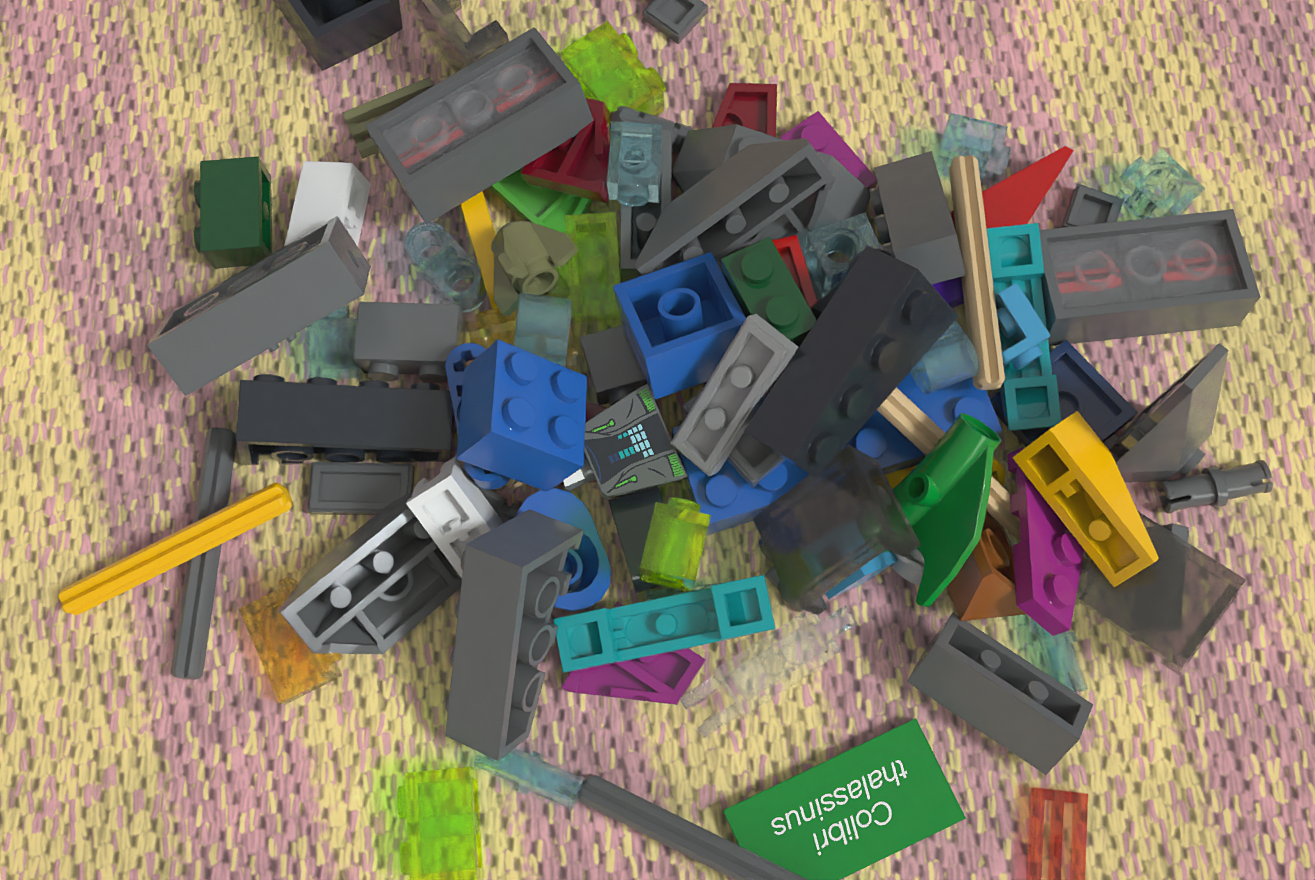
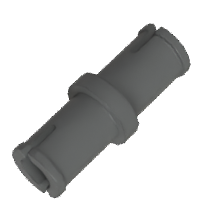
[1157,460,1273,514]

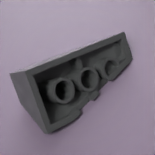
[1110,343,1229,483]

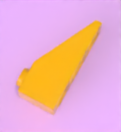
[1013,411,1159,587]

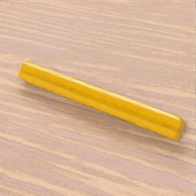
[58,483,293,615]

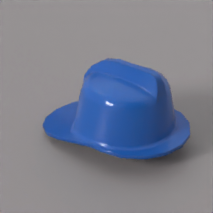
[516,488,611,611]

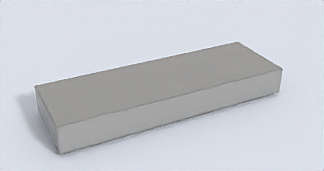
[670,314,798,477]

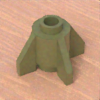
[491,221,579,317]

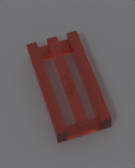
[1026,787,1088,880]

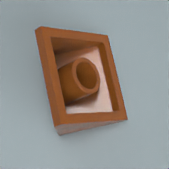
[947,511,1026,621]

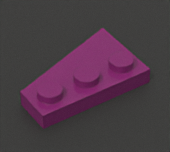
[1007,447,1084,636]

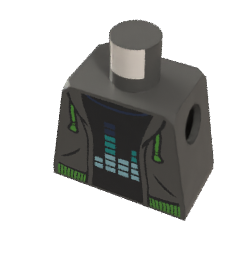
[563,384,687,499]

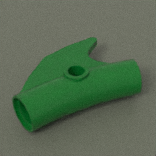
[859,413,1002,607]

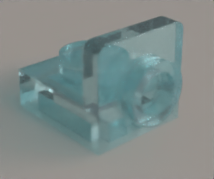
[307,304,361,379]

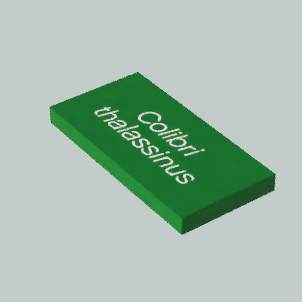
[723,718,966,880]

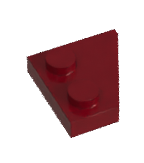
[521,98,611,203]

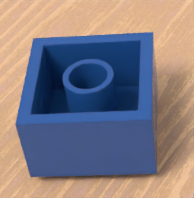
[613,252,746,400]
[456,339,587,492]

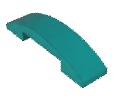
[987,223,1061,432]
[553,575,776,672]

